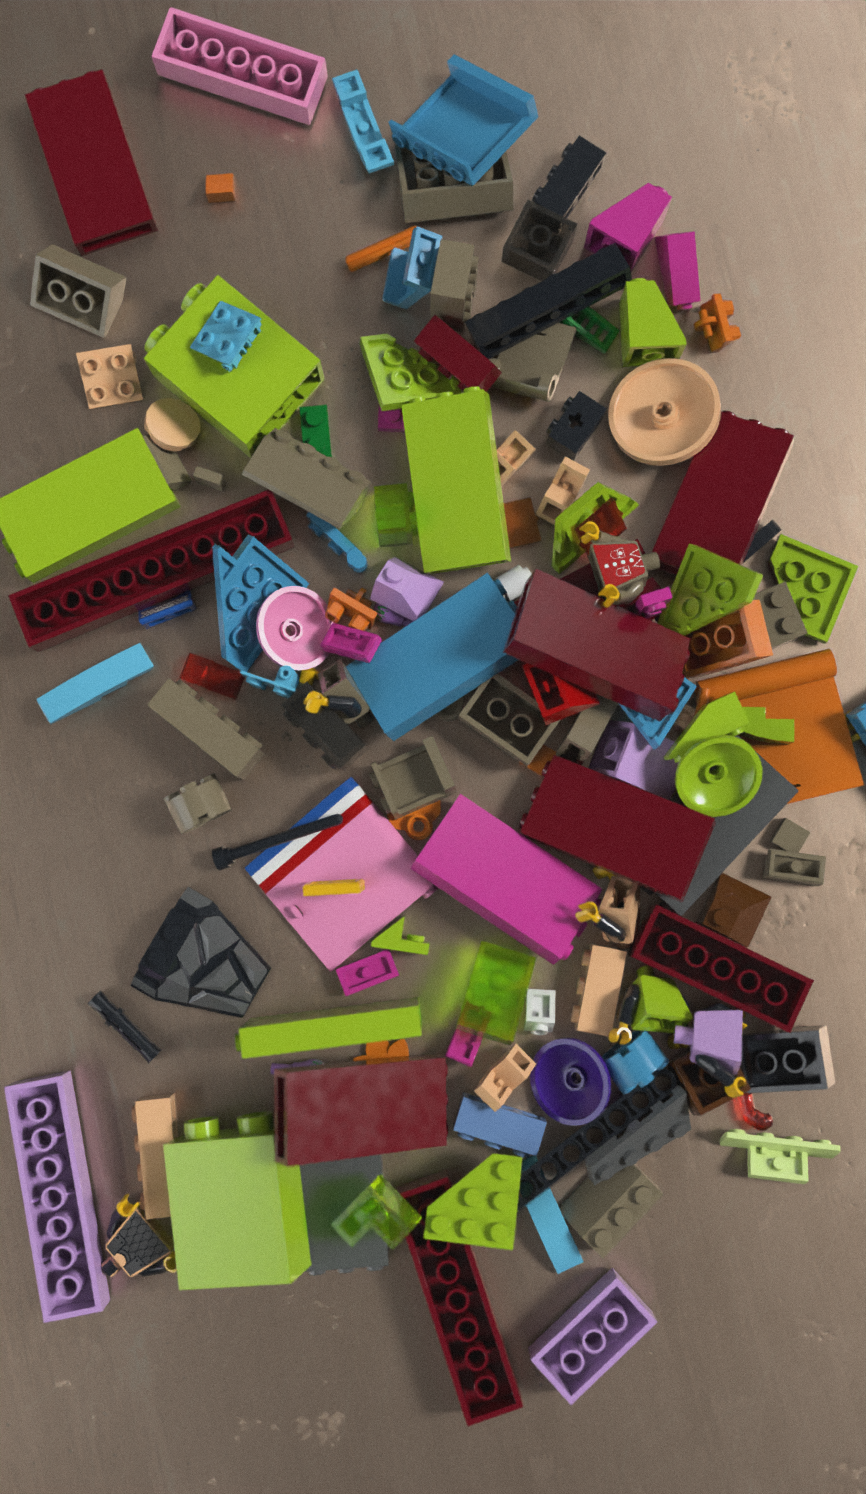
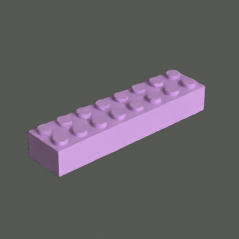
[4,1070,110,1323]

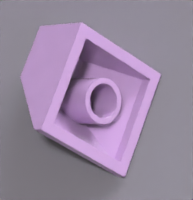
[370,557,444,621]

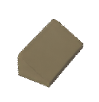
[143,435,191,491]
[763,848,826,886]

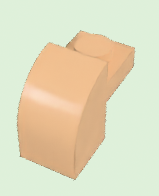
[535,456,590,525]
[474,1044,536,1112]

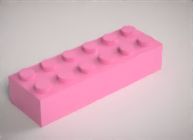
[151,7,328,125]

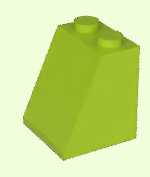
[619,278,687,367]

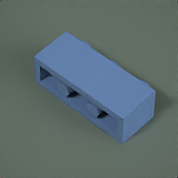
[453,1092,547,1158]

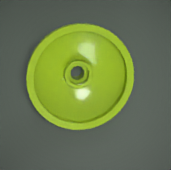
[675,735,763,817]

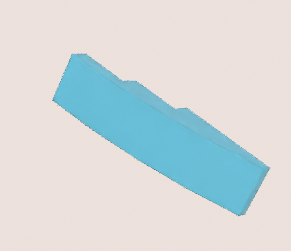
[36,643,154,725]

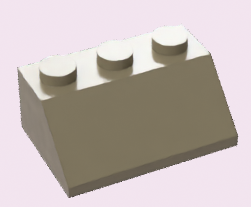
[30,244,127,338]
[559,1164,664,1259]

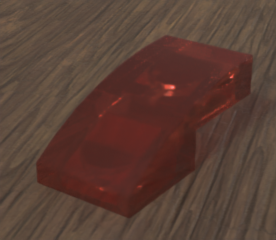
[179,652,245,700]

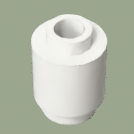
[495,565,531,602]

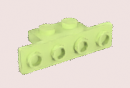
[720,1129,841,1184]

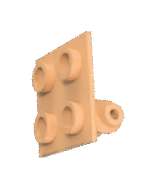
[76,344,144,409]

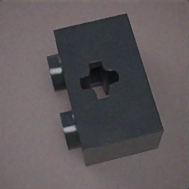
[546,391,607,461]

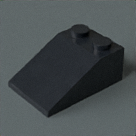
[740,1025,835,1093]

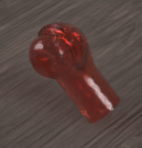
[739,1093,773,1131]

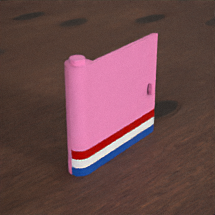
[245,777,438,972]

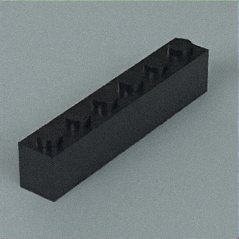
[465,243,632,359]

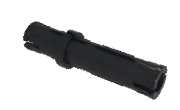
[88,991,162,1063]

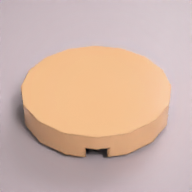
[144,398,200,452]

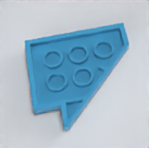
[212,534,310,672]

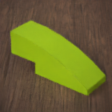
[739,707,794,745]

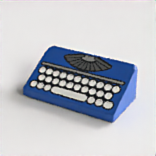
[139,591,197,629]

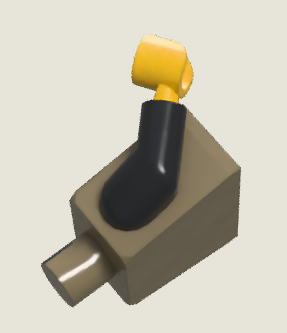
[299,659,373,728]

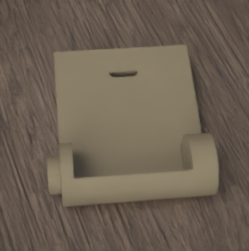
[490,323,576,402]

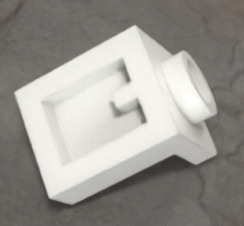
[524,989,555,1035]

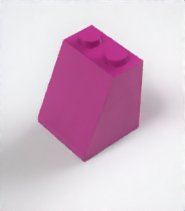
[583,183,672,272]

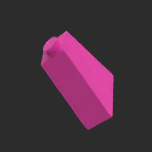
[655,231,701,310]

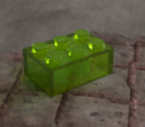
[455,941,537,1046]

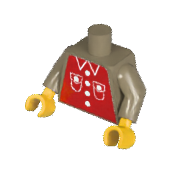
[580,521,660,607]

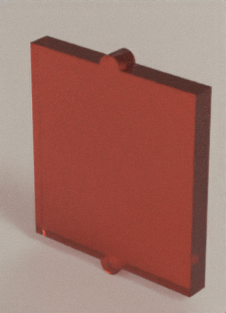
[574,498,627,557]

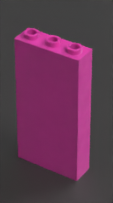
[410,794,603,965]

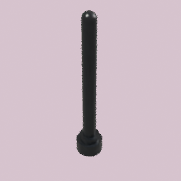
[212,814,343,871]

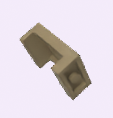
[369,736,457,820]

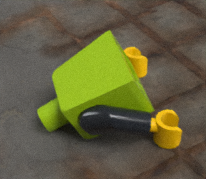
[609,966,693,1049]

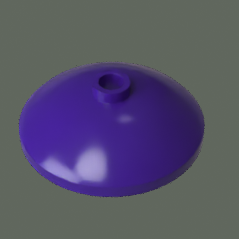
[530,1038,611,1126]

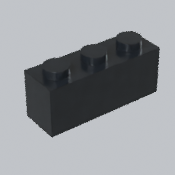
[532,135,607,231]

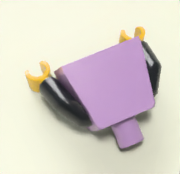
[674,1003,748,1098]

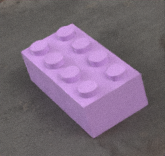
[528,1267,657,1405]

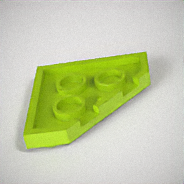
[359,334,462,411]
[768,534,858,644]
[657,544,763,635]
[424,1153,523,1250]

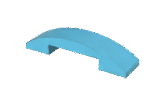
[332,69,394,174]
[519,1155,584,1274]

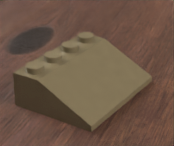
[395,145,513,223]

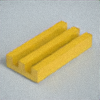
[303,879,365,896]

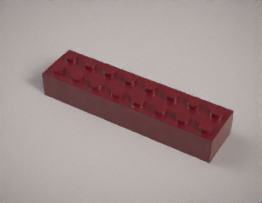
[392,1169,524,1427]

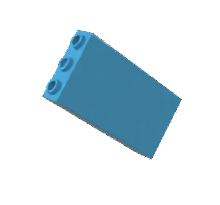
[346,572,519,741]

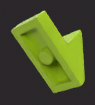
[371,915,430,955]

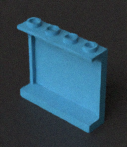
[388,54,539,186]

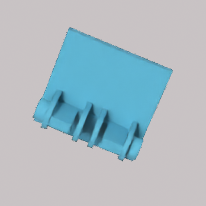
[190,301,262,372]
[240,665,301,700]

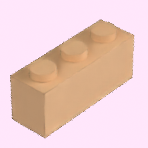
[571,943,627,1037]

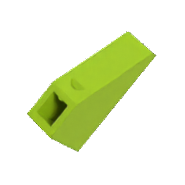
[664,692,749,763]

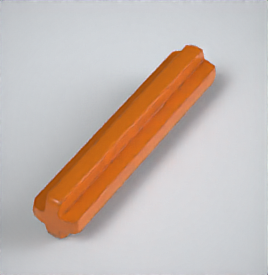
[345,226,417,272]

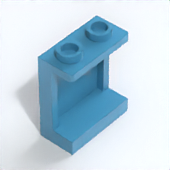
[382,226,443,310]

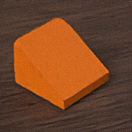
[206,173,236,203]

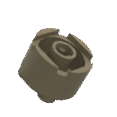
[163,773,232,834]

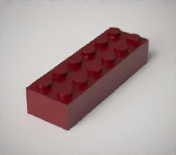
[627,903,814,1033]

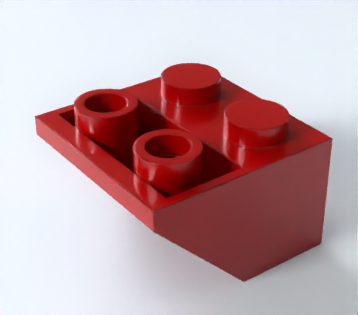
[522,663,600,725]

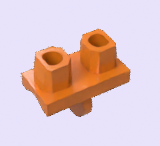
[693,293,741,353]
[325,587,378,631]

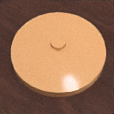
[608,358,721,466]

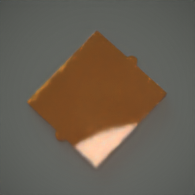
[504,497,541,549]

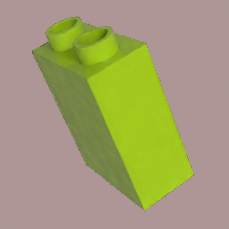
[143,275,325,458]
[163,1111,311,1290]

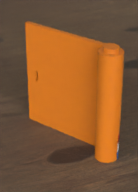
[693,649,864,804]

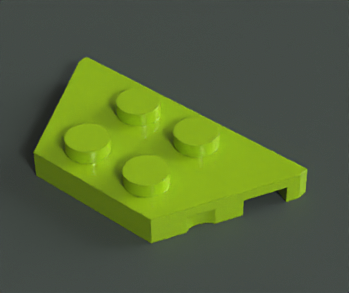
[552,482,639,574]

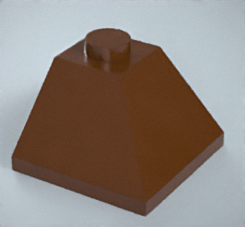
[696,872,772,948]

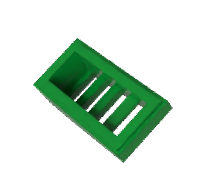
[559,306,620,353]

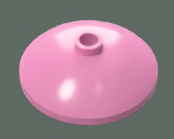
[256,586,334,671]

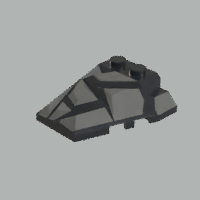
[130,887,272,1018]

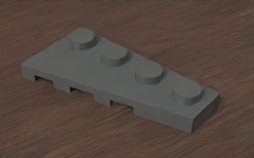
[585,1085,691,1185]

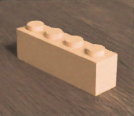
[132,1093,179,1220]

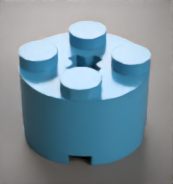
[601,1030,670,1095]

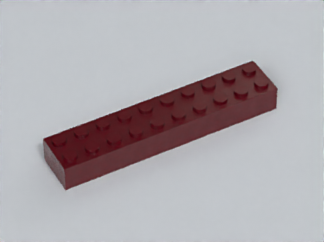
[8,489,295,652]

